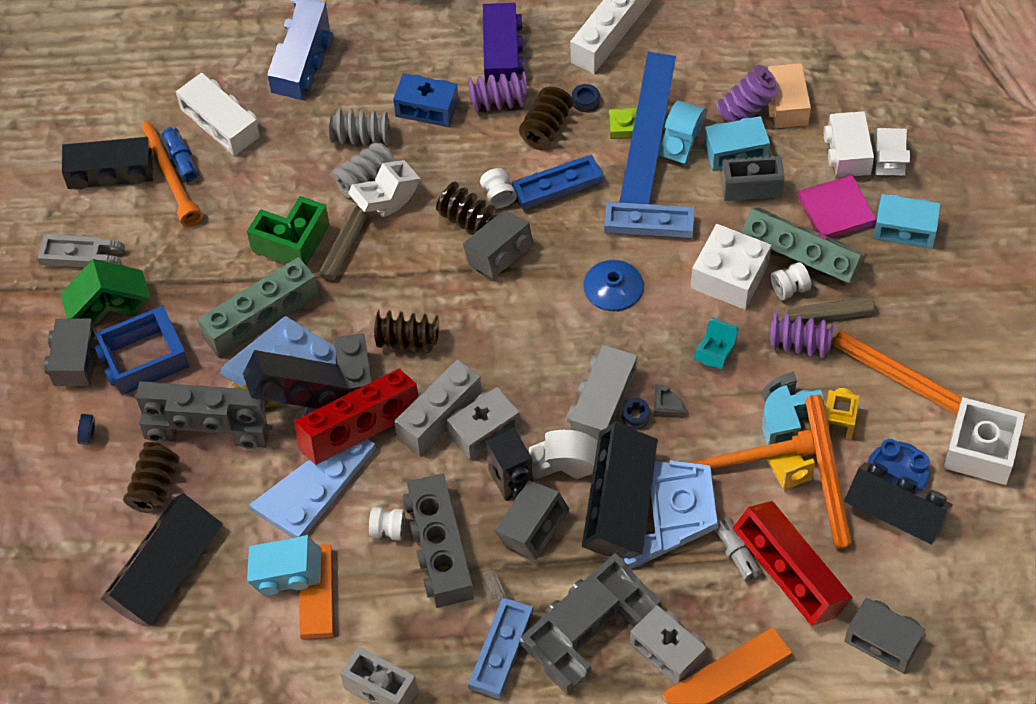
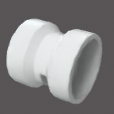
[480,168,517,209]
[771,262,812,300]
[369,507,405,541]

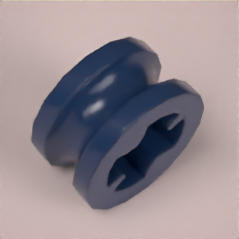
[622,398,650,430]

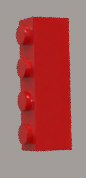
[732,501,853,626]

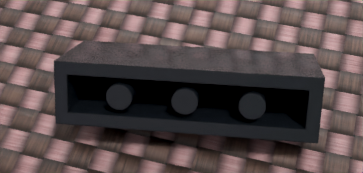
[582,422,658,558]
[100,493,223,627]

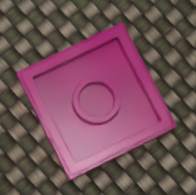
[798,175,876,238]

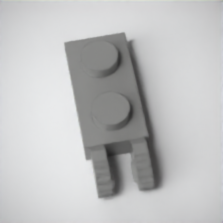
[38,234,125,267]

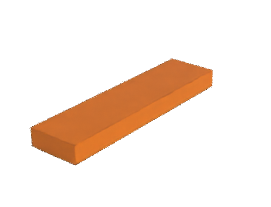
[662,627,792,704]

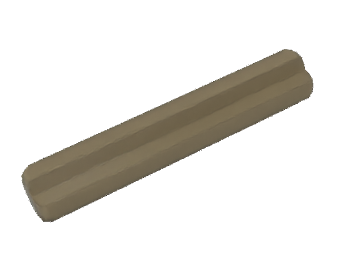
[320,206,367,281]
[786,297,875,324]

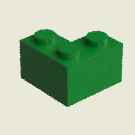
[247,196,330,266]
[60,259,151,326]

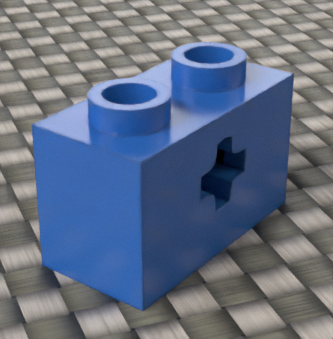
[393,73,459,127]

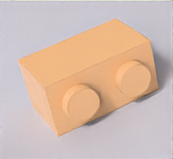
[766,63,811,128]

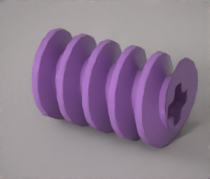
[717,65,779,122]
[468,72,527,112]
[769,311,835,359]

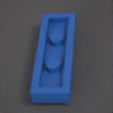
[512,154,603,210]

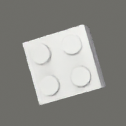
[691,224,771,310]
[944,397,1025,485]

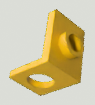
[766,452,815,491]

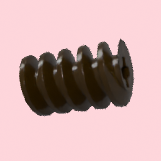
[519,86,574,151]
[436,181,497,235]
[374,310,440,353]
[123,442,180,513]

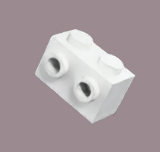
[824,111,874,178]

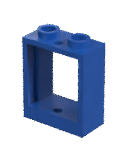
[94,306,190,395]

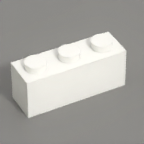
[176,73,260,156]

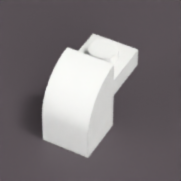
[873,128,910,175]
[348,160,421,217]
[529,430,598,479]

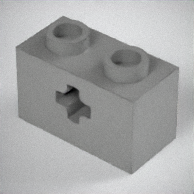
[447,387,520,461]
[630,605,707,685]
[340,646,418,704]

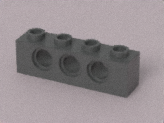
[403,473,474,608]

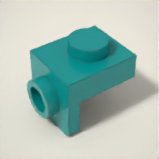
[694,318,739,369]

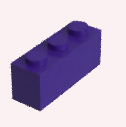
[483,3,524,83]

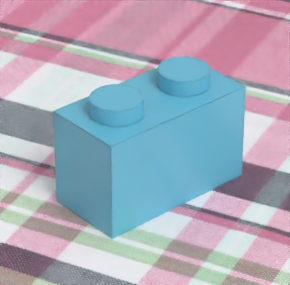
[704,116,770,171]
[873,194,941,249]
[247,535,321,595]

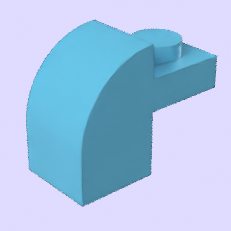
[658,100,708,164]
[762,385,824,445]

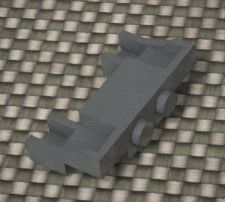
[136,381,269,449]
[520,553,661,695]

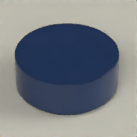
[572,84,600,112]
[77,414,96,446]

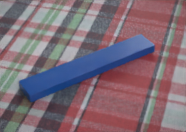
[619,52,676,204]

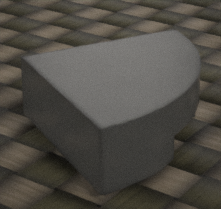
[762,372,797,402]
[654,384,685,418]

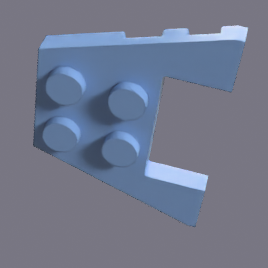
[219,316,336,417]
[624,460,719,569]

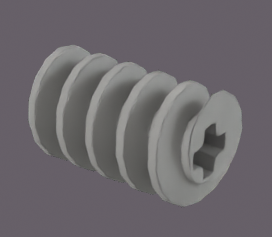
[329,107,390,147]
[332,143,395,199]

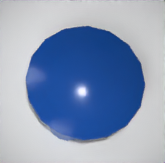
[868,439,930,489]

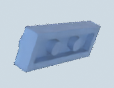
[604,202,694,238]
[468,597,533,699]

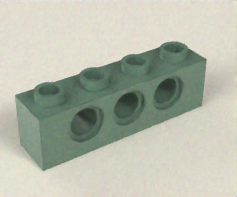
[741,207,867,283]
[198,257,319,358]

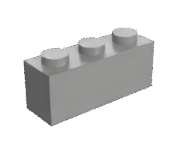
[567,345,637,440]
[394,359,482,456]

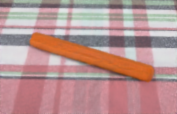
[833,331,962,415]
[805,395,852,549]

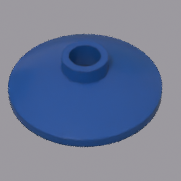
[584,260,643,312]

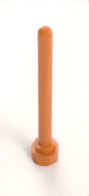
[142,121,203,227]
[687,429,816,470]

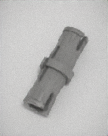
[715,518,763,582]

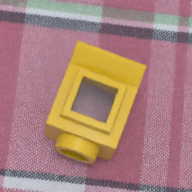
[825,388,860,440]

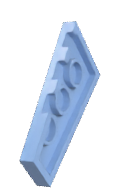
[249,439,376,538]

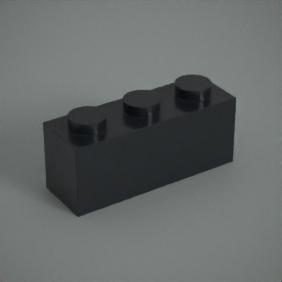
[62,137,153,189]
[243,350,348,409]
[844,462,953,545]

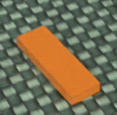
[299,544,334,639]

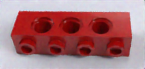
[294,368,418,465]

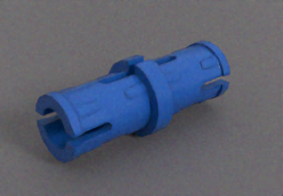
[161,127,199,182]

